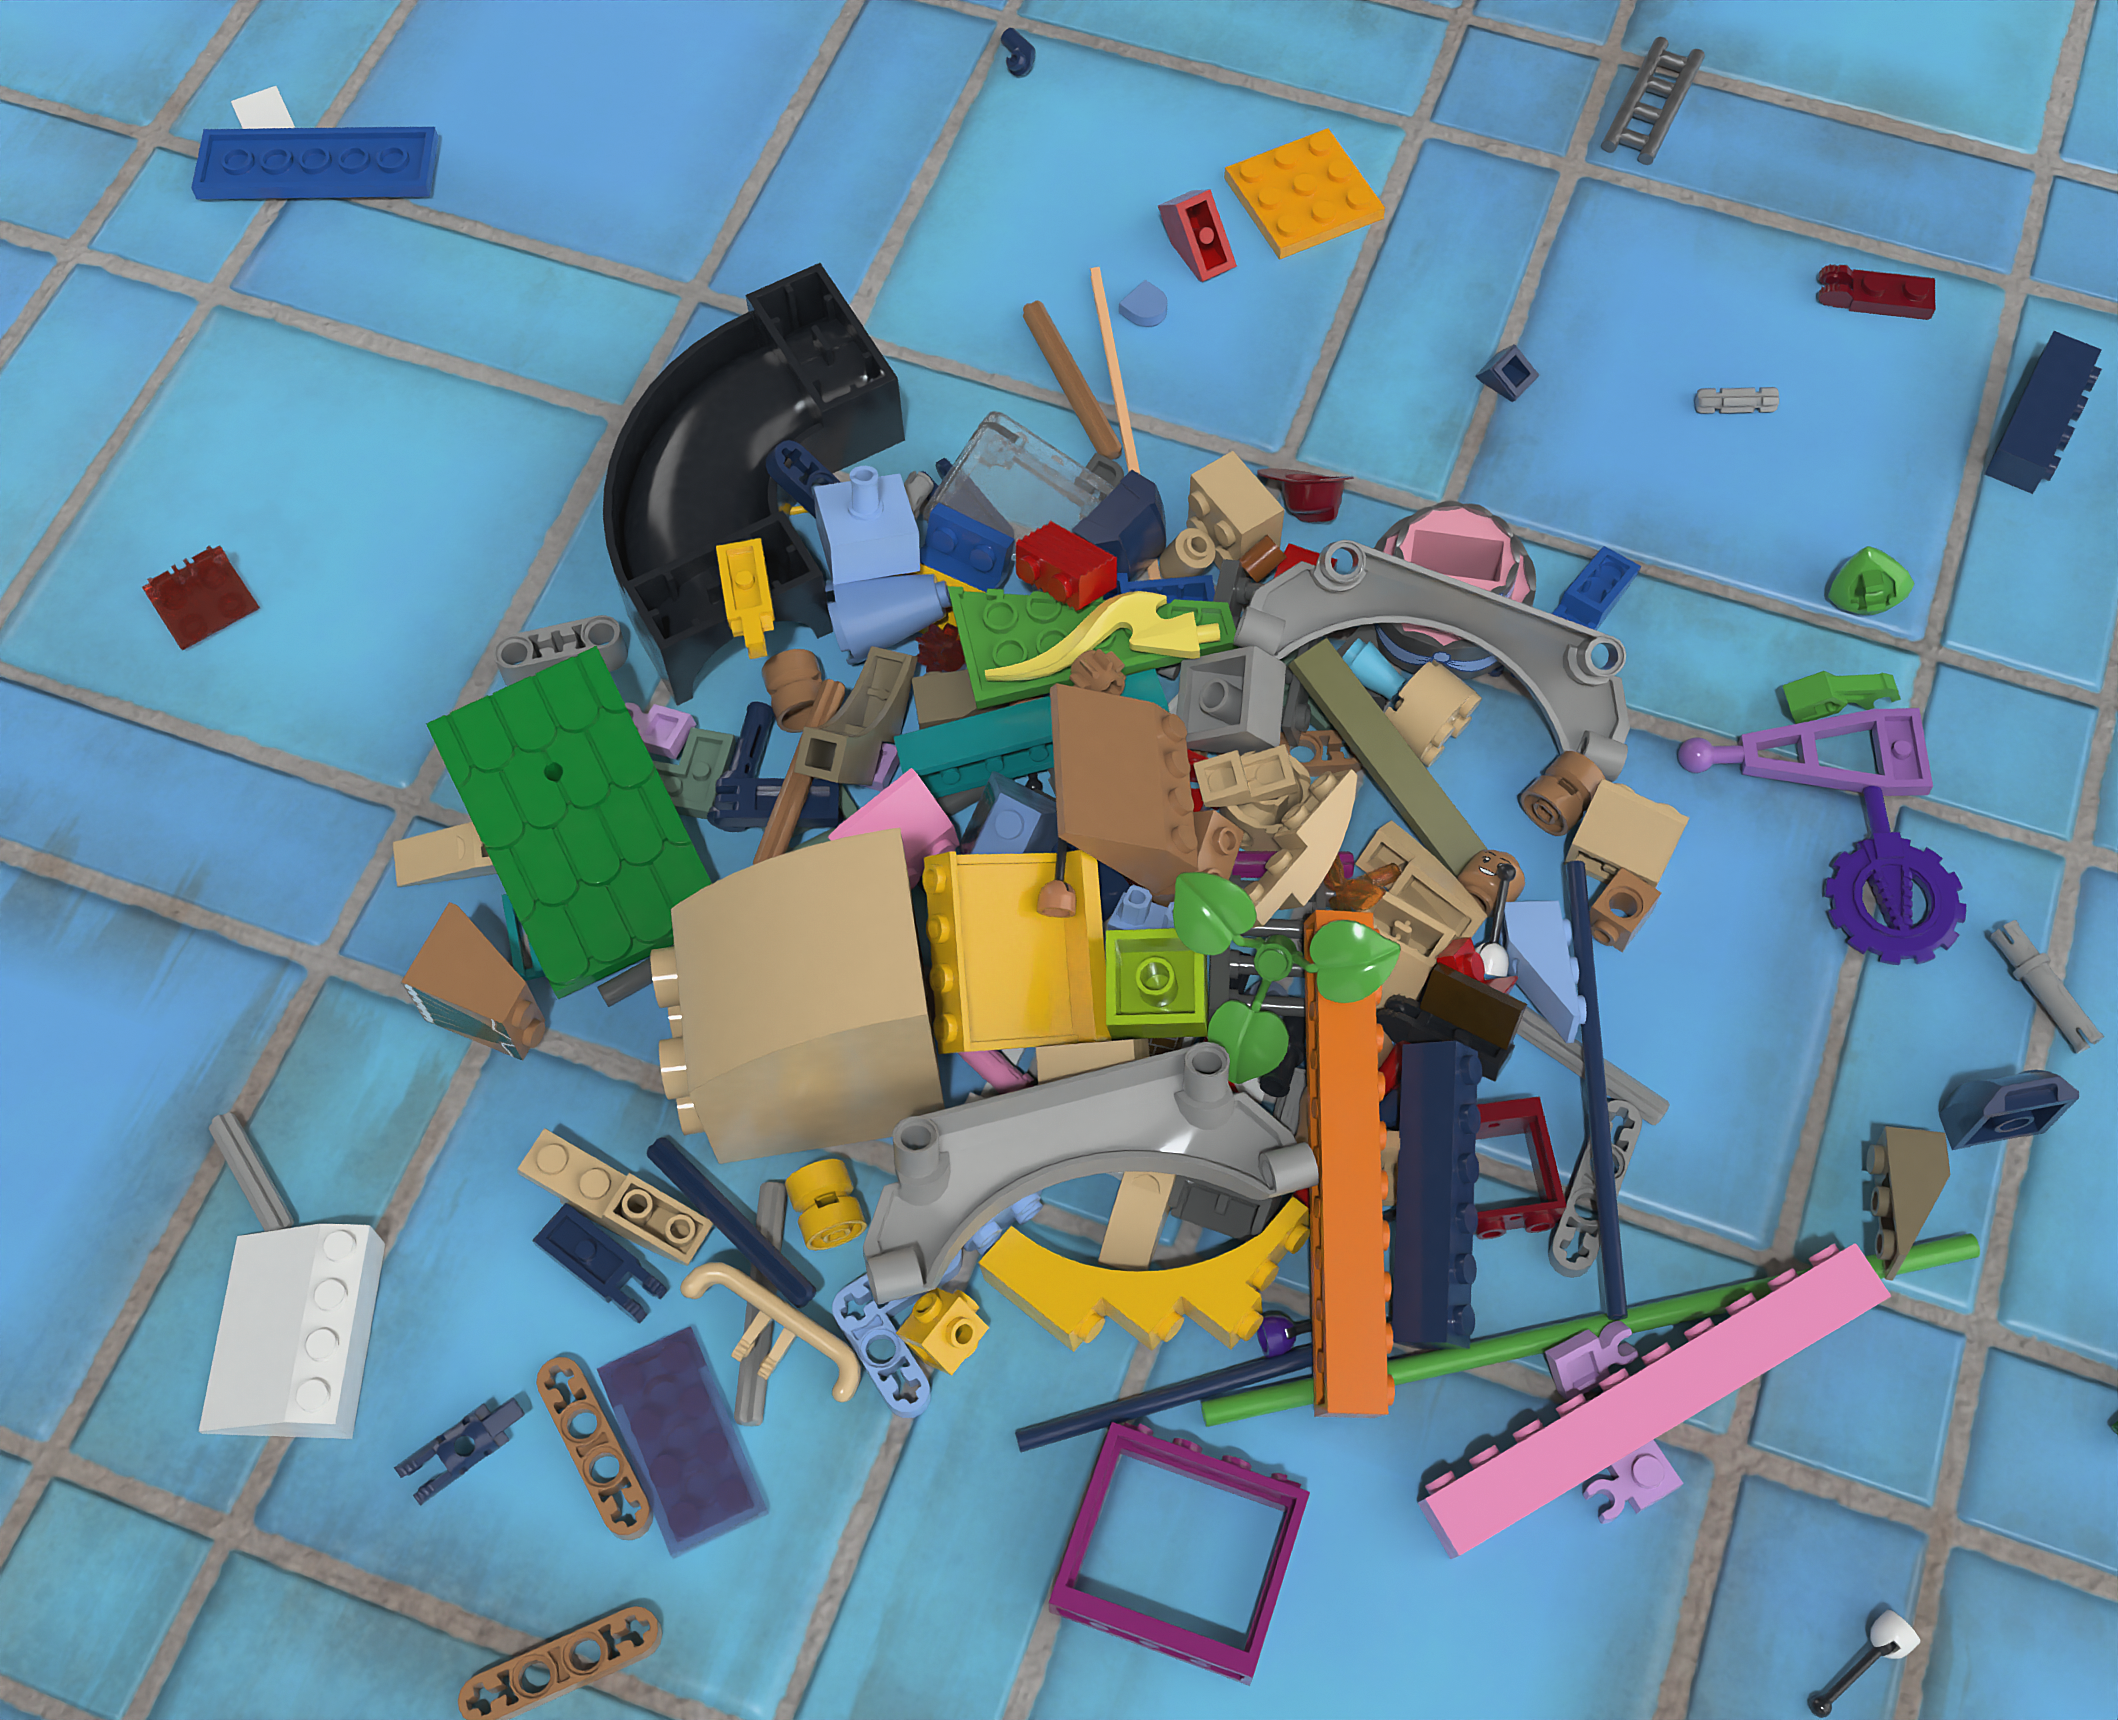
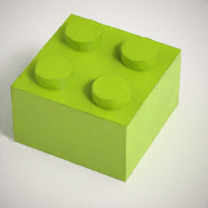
[1106,928,1208,1039]

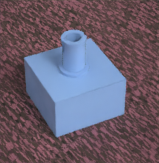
[814,466,920,585]

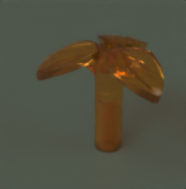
[1324,853,1401,912]

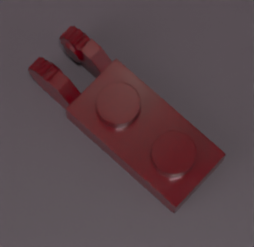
[1819,264,1936,320]

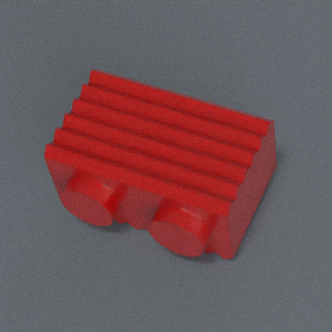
[1016,521,1117,611]

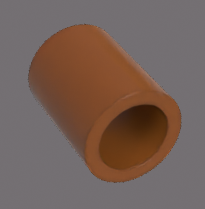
[1238,535,1287,583]

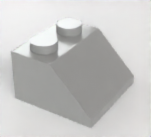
[1176,645,1286,755]

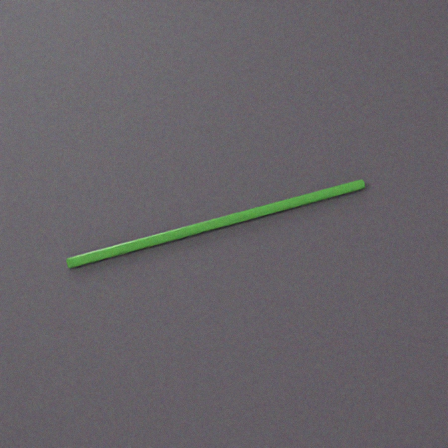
[1200,1233,1980,1427]

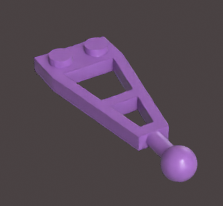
[1678,708,1933,796]

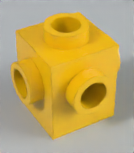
[896,1287,989,1376]

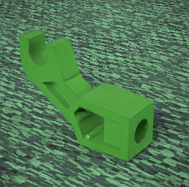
[1782,671,1901,724]

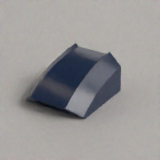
[1072,470,1166,582]
[1939,1069,2079,1150]

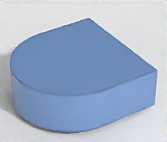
[1119,280,1167,327]

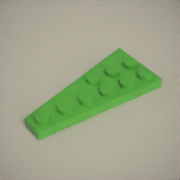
[948,586,1239,709]

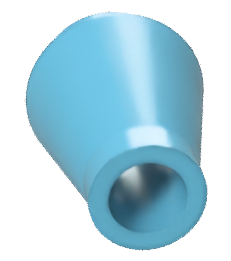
[1342,638,1406,701]

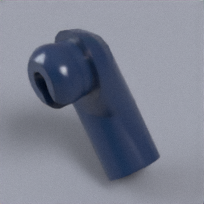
[1001,28,1036,76]

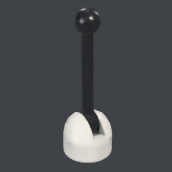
[1475,863,1516,977]
[1810,1609,1920,1718]

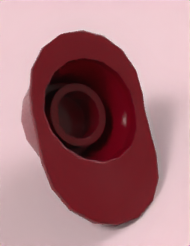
[1257,468,1354,522]

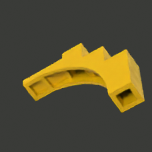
[978,1197,1310,1352]

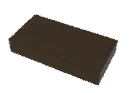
[1420,962,1527,1050]

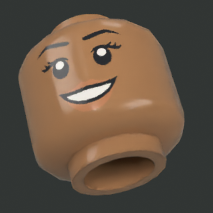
[1457,850,1525,917]

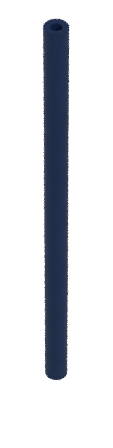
[1015,1321,1392,1453]

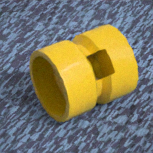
[785,1159,867,1251]

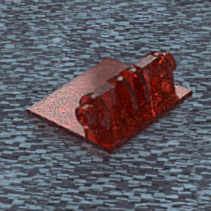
[142,545,260,651]

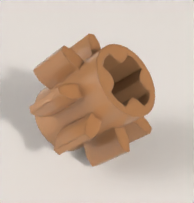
[1069,649,1126,696]

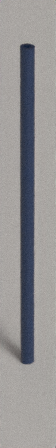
[1566,860,1628,1320]

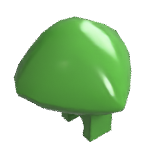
[1828,546,1915,615]

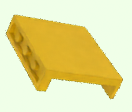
[922,850,1112,1054]

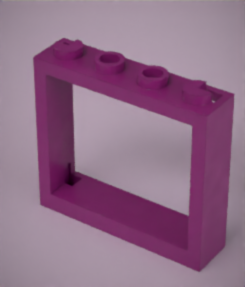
[1048,1422,1310,1686]

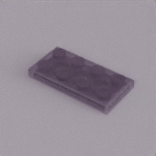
[597,1326,769,1559]

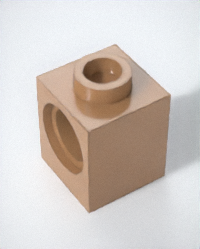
[1590,867,1662,953]

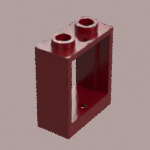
[1473,1096,1567,1240]

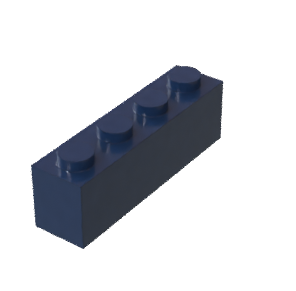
[1985,331,2102,494]

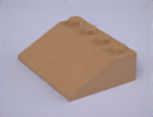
[1050,683,1199,894]

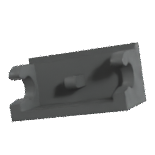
[1168,1175,1282,1242]

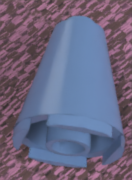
[825,574,952,665]

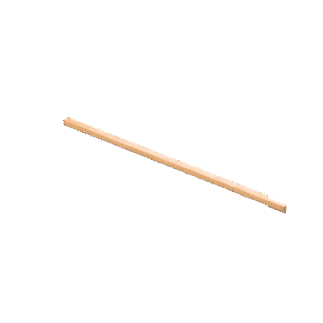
[1090,267,1161,580]

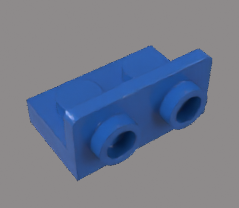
[920,503,1015,593]

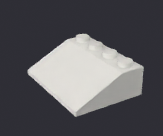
[199,1224,385,1439]

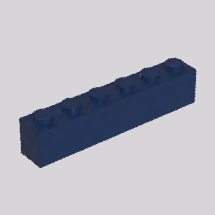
[1392,1041,1482,1349]

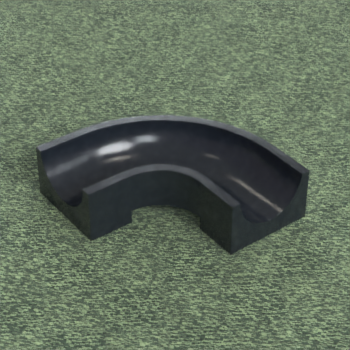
[603,263,905,706]

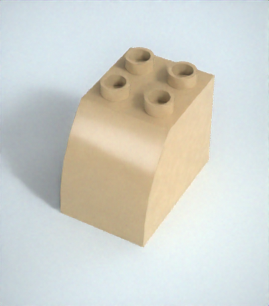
[650,827,945,1164]

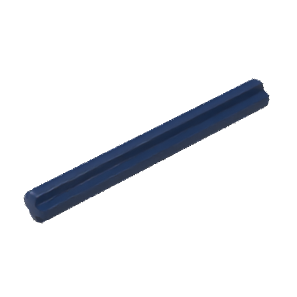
[646,1137,816,1308]

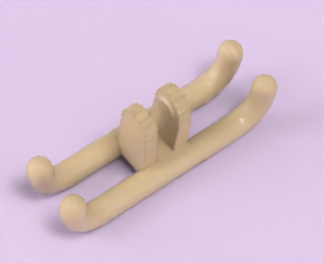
[680,1262,861,1402]

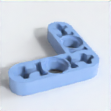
[832,1250,962,1418]

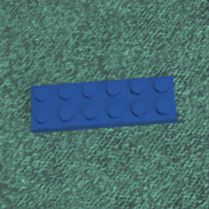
[191,126,438,199]

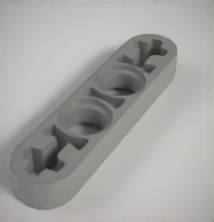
[1548,1100,1642,1278]

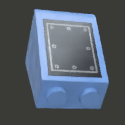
[956,771,1058,855]

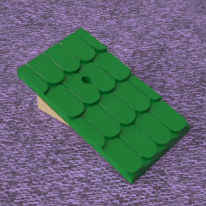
[426,646,712,999]

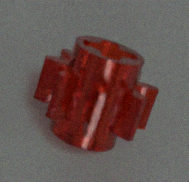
[916,623,966,673]

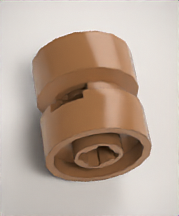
[761,649,822,733]
[1520,751,1606,836]

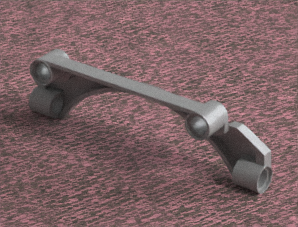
[1233,540,1630,782]
[863,1042,1319,1305]

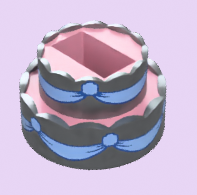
[1373,501,1536,680]

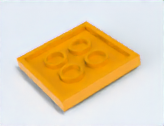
[1224,128,1385,260]

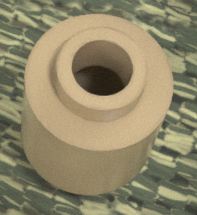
[1160,528,1216,579]

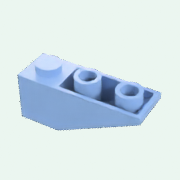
[1499,901,1586,1043]

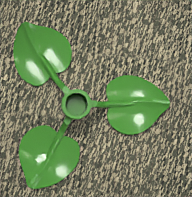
[1173,872,1401,1084]

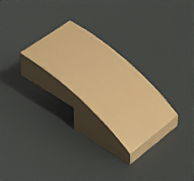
[1193,744,1299,807]

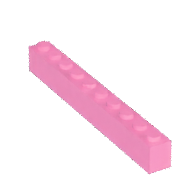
[1418,1243,1891,1559]

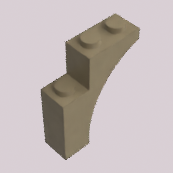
[794,646,918,785]

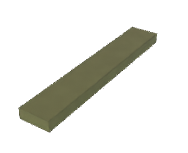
[1288,637,1488,878]

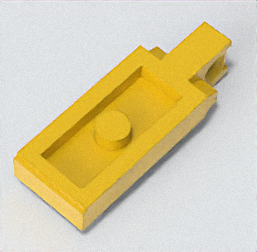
[716,538,775,659]

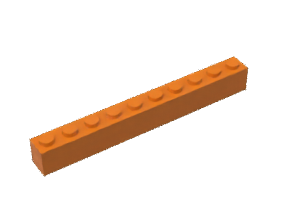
[1304,910,1395,1418]

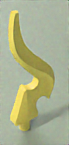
[985,591,1220,681]

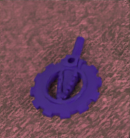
[1825,786,1967,965]

